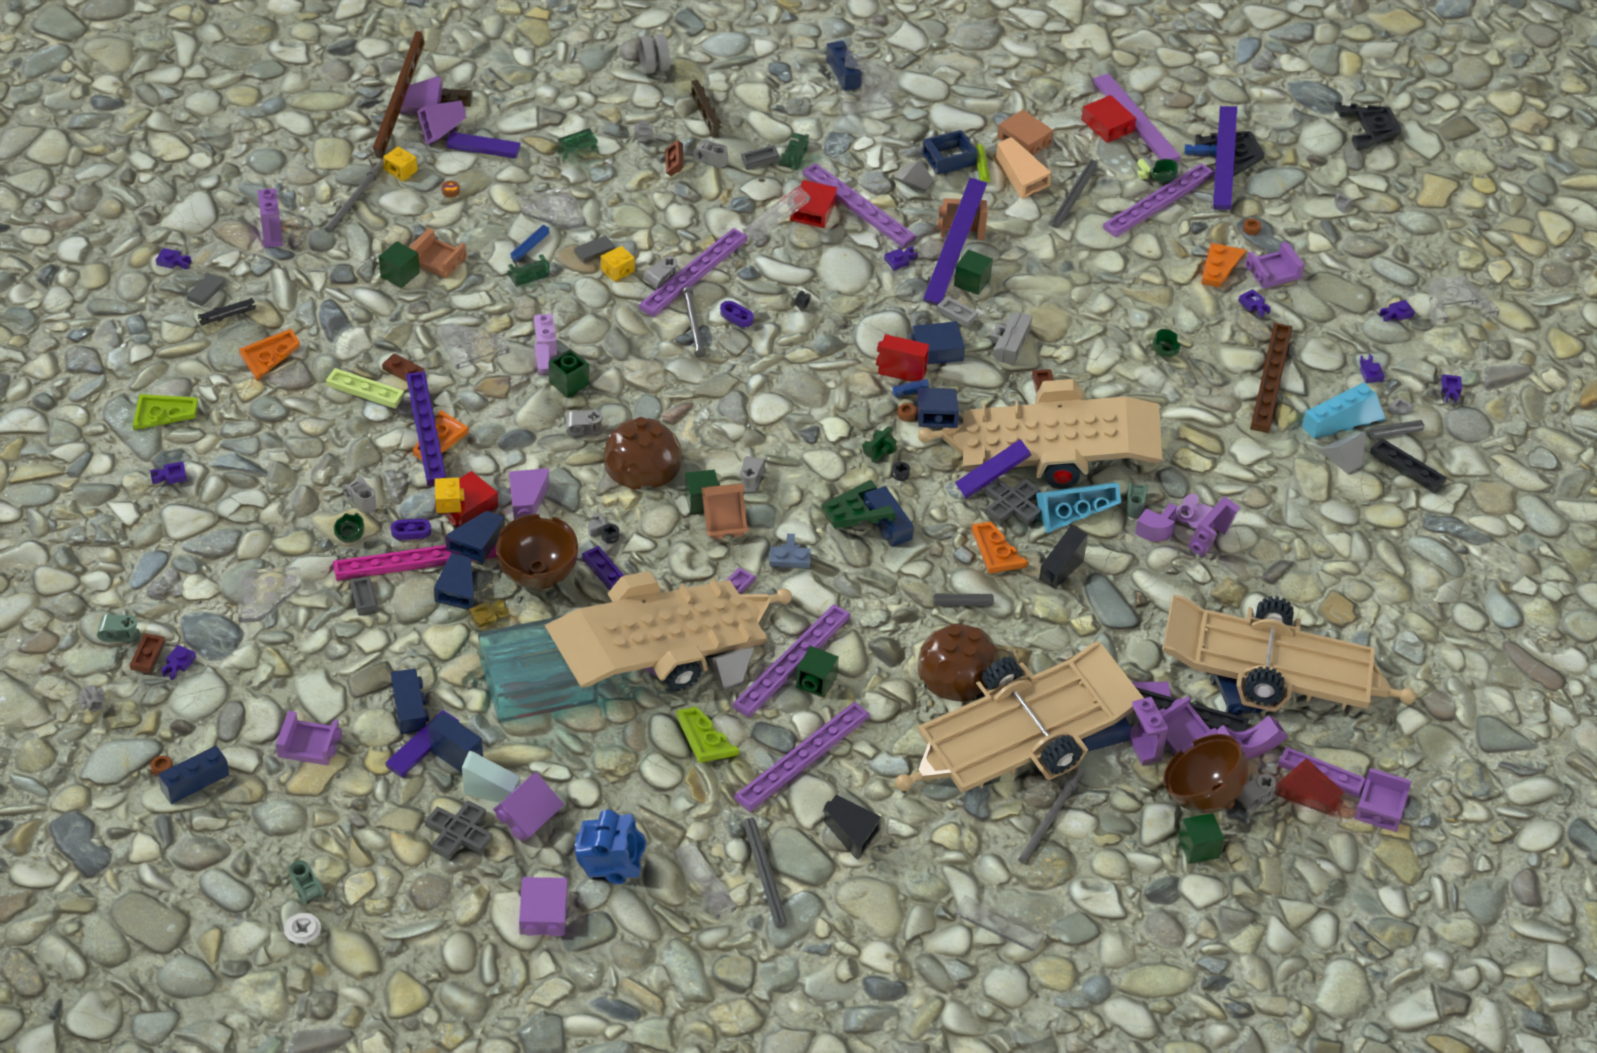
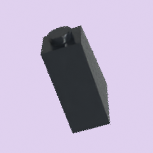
[1039,525,1088,589]
[823,795,881,860]

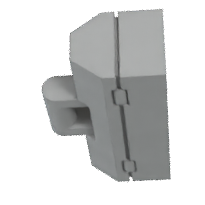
[990,312,1032,366]

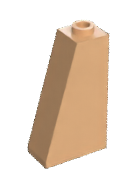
[996,137,1051,199]

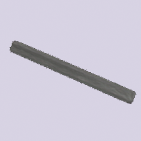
[1051,159,1098,228]
[744,817,787,928]

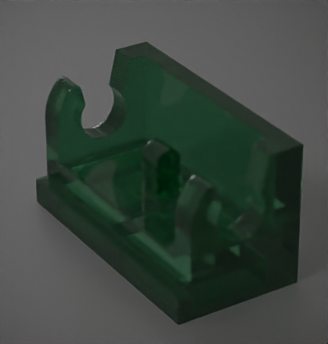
[557,128,598,160]
[778,133,809,170]
[507,254,550,287]

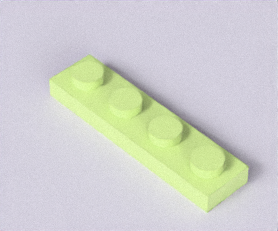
[326,368,405,409]

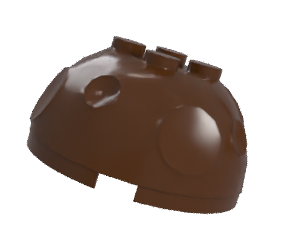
[603,417,682,490]
[496,514,578,590]
[917,623,1000,701]
[1163,734,1248,814]

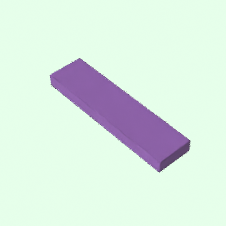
[1278,747,1367,798]

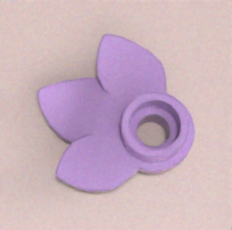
[1175,494,1213,529]

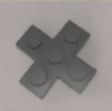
[984,478,1042,525]
[425,800,493,860]

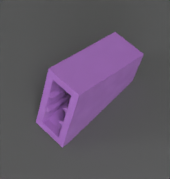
[400,76,443,114]
[417,101,466,145]
[509,468,550,520]

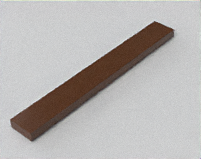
[373,31,425,158]
[1250,322,1293,433]

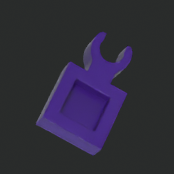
[884,247,918,270]
[156,248,192,269]
[1238,289,1271,318]
[1379,300,1415,322]
[1359,354,1385,383]
[1441,374,1462,404]
[150,461,187,484]
[162,645,196,680]

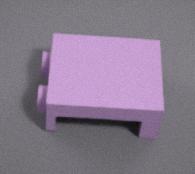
[534,314,557,375]

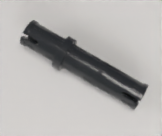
[198,298,256,326]

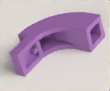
[1217,715,1289,759]

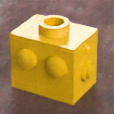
[383,146,418,182]
[601,246,635,282]
[435,477,464,513]

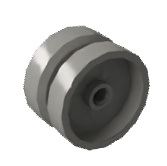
[639,34,670,74]

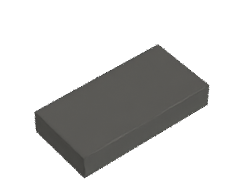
[741,145,780,170]
[574,236,615,263]
[186,273,225,306]
[349,576,378,615]

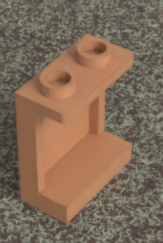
[997,110,1053,156]
[937,198,988,240]
[409,228,467,278]
[701,483,749,540]

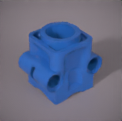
[575,810,647,884]

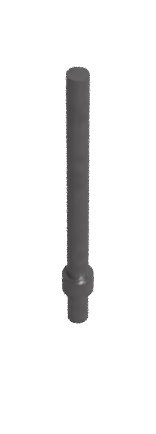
[324,161,384,233]
[1018,767,1084,864]

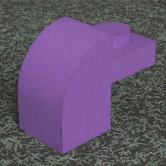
[1135,503,1177,542]

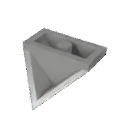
[894,160,934,192]
[1321,431,1366,474]
[707,647,754,690]

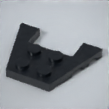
[1334,102,1402,151]
[1195,131,1264,177]

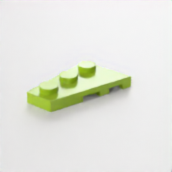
[132,394,199,430]
[676,706,739,763]

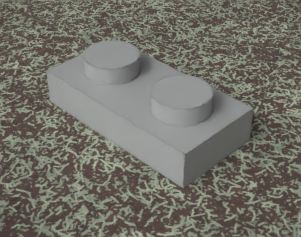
[936,296,978,328]

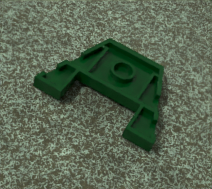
[821,480,896,529]

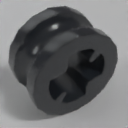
[794,290,811,309]
[892,462,910,481]
[601,524,619,544]

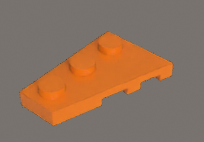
[1201,243,1247,287]
[239,329,300,381]
[413,410,469,461]
[971,521,1028,574]

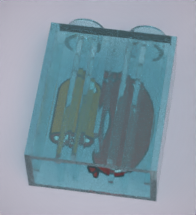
[478,615,607,723]

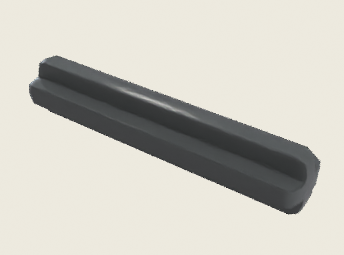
[1369,420,1425,439]
[933,593,994,606]

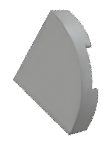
[1334,192,1353,213]
[1387,397,1415,415]
[588,512,607,536]

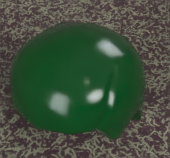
[1151,159,1178,183]
[1152,329,1181,358]
[334,512,365,543]

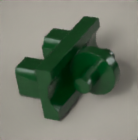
[862,426,897,463]

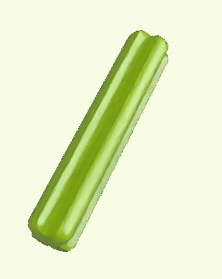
[975,143,990,182]

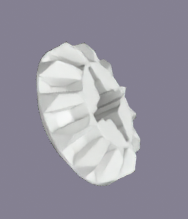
[284,913,321,946]

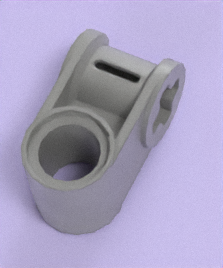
[693,139,728,168]
[644,256,678,289]
[566,410,604,437]
[740,456,766,493]
[342,477,377,513]
[1237,774,1276,812]

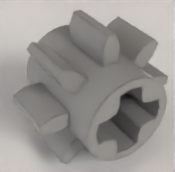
[634,120,653,142]
[78,685,107,712]

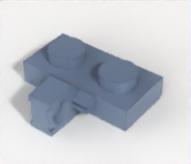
[769,533,811,568]

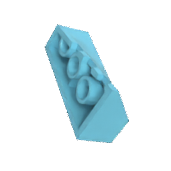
[1302,382,1386,439]
[1036,482,1121,533]

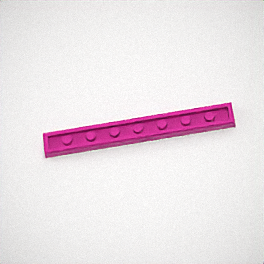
[333,545,497,581]

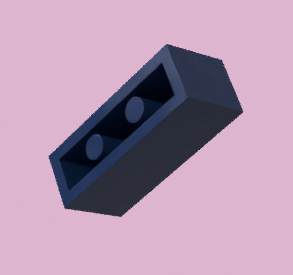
[826,40,862,91]
[864,486,914,547]
[391,668,430,734]
[158,745,229,804]

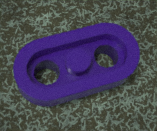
[720,301,754,328]
[390,519,432,540]

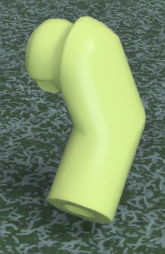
[1137,159,1151,180]

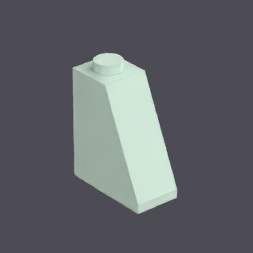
[462,751,520,803]

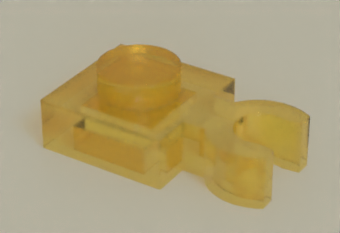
[469,600,509,628]

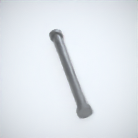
[682,287,706,358]

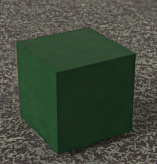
[379,241,420,288]
[954,249,993,296]
[548,349,590,398]
[685,469,720,515]
[796,646,839,698]
[1178,813,1224,864]

